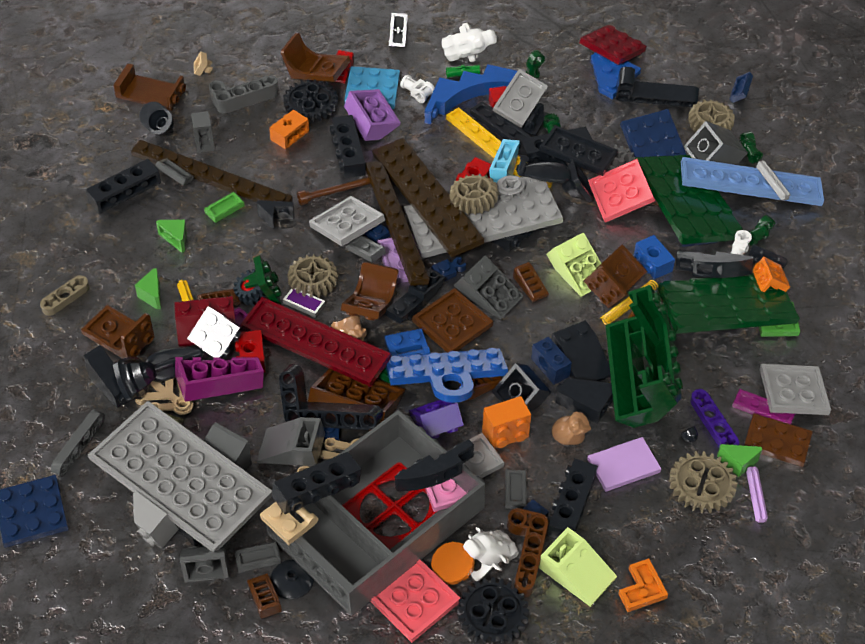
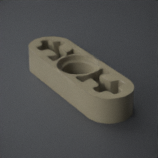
[40,275,89,316]

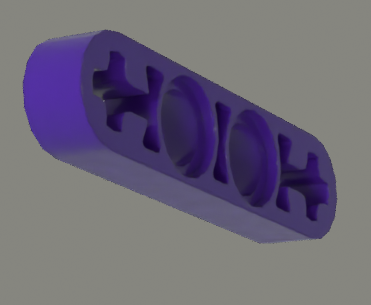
[690,389,740,447]

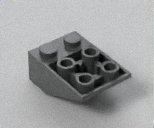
[454,255,524,320]
[257,417,325,466]

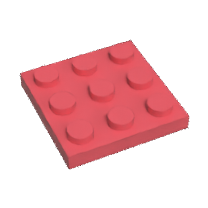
[588,159,655,223]
[370,559,461,643]

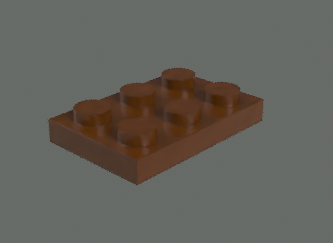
[744,413,813,467]

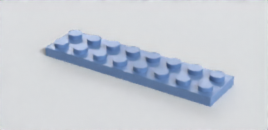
[681,157,824,206]

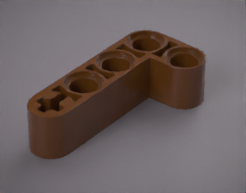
[507,508,548,598]

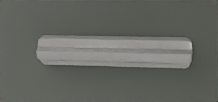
[756,160,790,201]

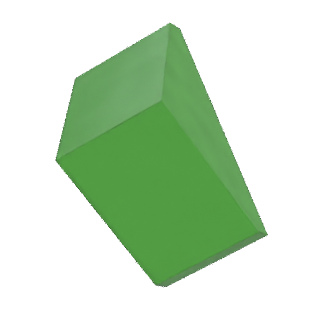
[156,219,187,253]
[135,268,161,309]
[717,444,762,477]

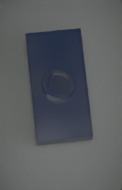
[730,72,753,103]

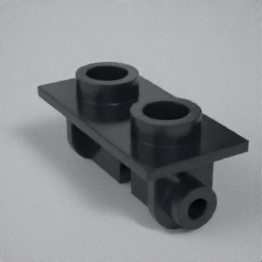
[520,103,548,136]
[749,244,788,269]

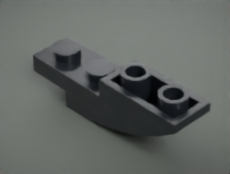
[676,250,754,278]
[385,269,446,324]
[395,439,474,491]

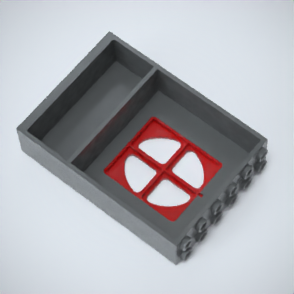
[265,410,485,616]

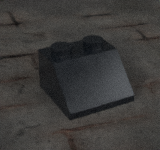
[491,363,551,411]

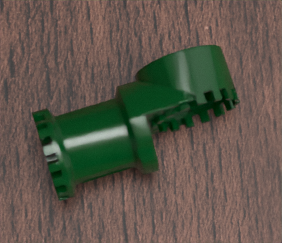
[526,50,545,79]
[543,113,561,134]
[739,131,763,164]
[748,215,776,246]

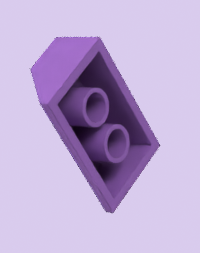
[344,89,401,141]

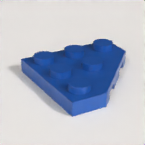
[591,52,641,99]

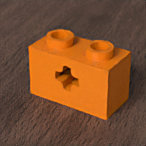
[269,110,309,150]

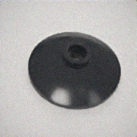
[270,560,314,599]

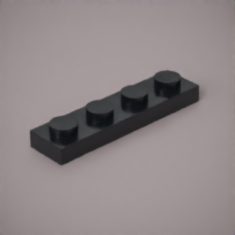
[470,101,531,149]

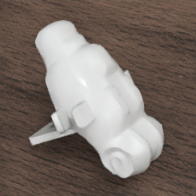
[442,23,497,62]
[463,527,519,582]

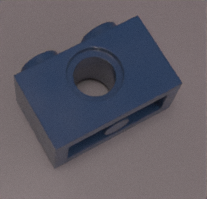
[531,336,572,385]

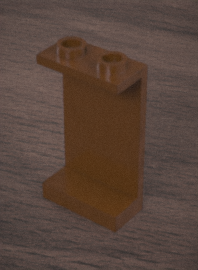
[113,63,186,111]

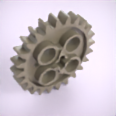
[669,451,738,513]

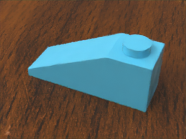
[489,139,520,183]

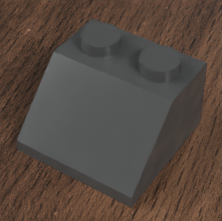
[180,545,229,583]

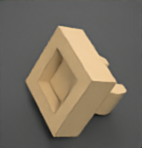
[194,52,213,76]

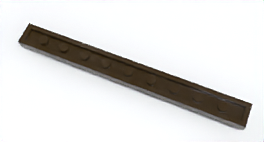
[131,140,293,202]
[365,161,429,286]

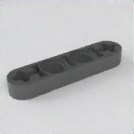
[51,410,105,476]

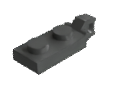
[345,236,386,263]

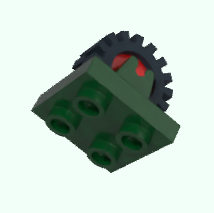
[233,255,282,306]

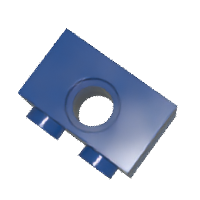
[634,235,675,279]

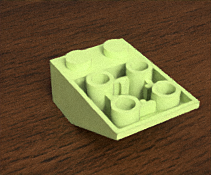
[546,232,601,297]
[539,527,617,607]

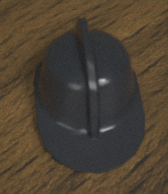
[139,102,174,135]

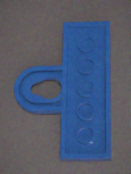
[385,348,508,403]

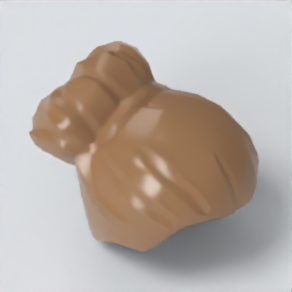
[331,315,367,341]
[552,411,591,445]

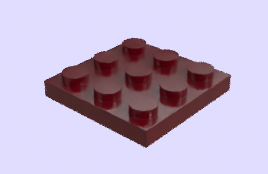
[579,25,647,65]

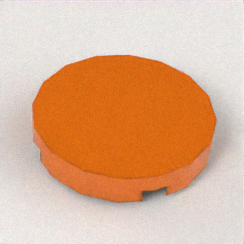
[431,542,475,585]

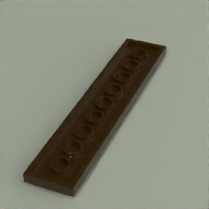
[372,138,484,258]

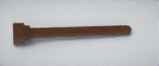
[297,177,371,206]

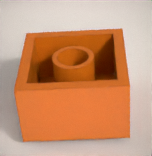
[482,396,531,449]

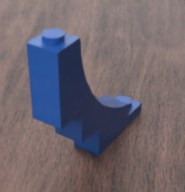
[424,64,517,124]

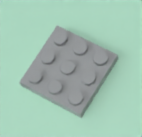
[309,196,385,246]
[760,364,831,415]

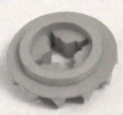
[496,175,525,197]

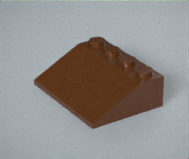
[308,369,405,431]

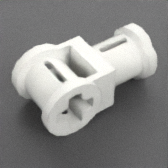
[400,75,435,103]
[731,230,752,255]

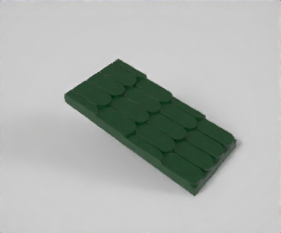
[635,155,743,244]
[657,273,800,334]

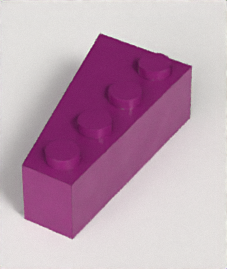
[175,357,264,402]

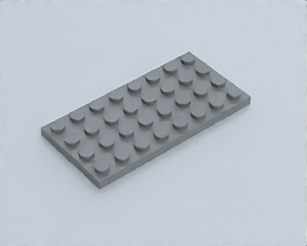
[404,177,563,259]
[88,401,272,552]

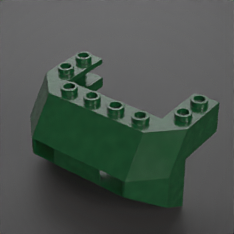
[605,285,683,428]

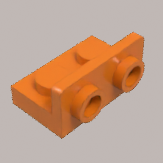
[752,256,790,292]

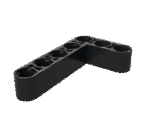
[616,67,699,107]
[279,364,383,430]

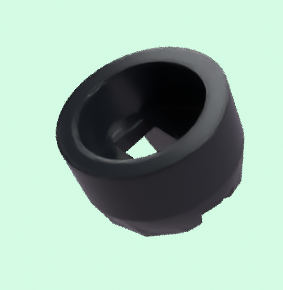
[680,426,698,443]

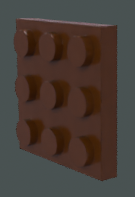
[412,288,493,353]

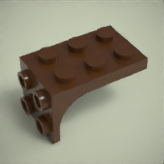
[281,33,351,82]
[583,244,647,308]
[341,262,399,320]
[81,305,155,359]

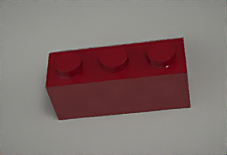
[174,296,236,347]

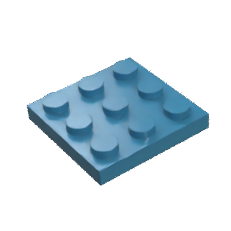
[344,66,400,109]

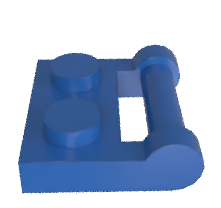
[385,328,430,357]

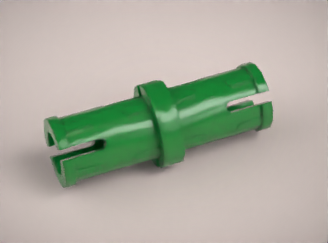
[446,65,480,78]

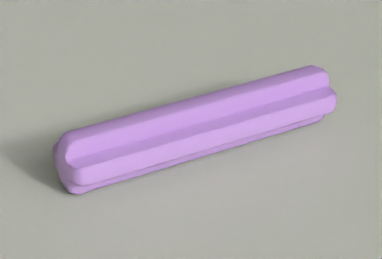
[746,466,768,523]

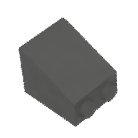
[683,121,748,165]
[203,422,252,471]

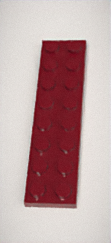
[240,297,391,387]

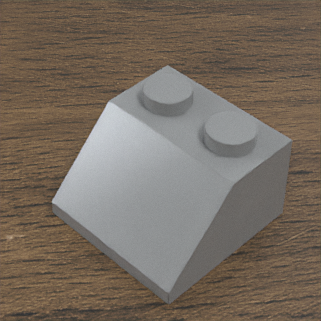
[133,491,178,549]

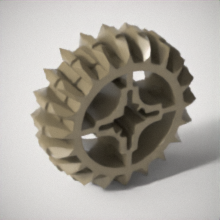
[688,99,735,133]
[449,174,499,215]
[287,254,338,298]

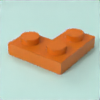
[618,558,668,612]

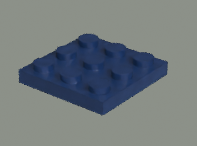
[620,109,687,158]
[0,475,69,548]

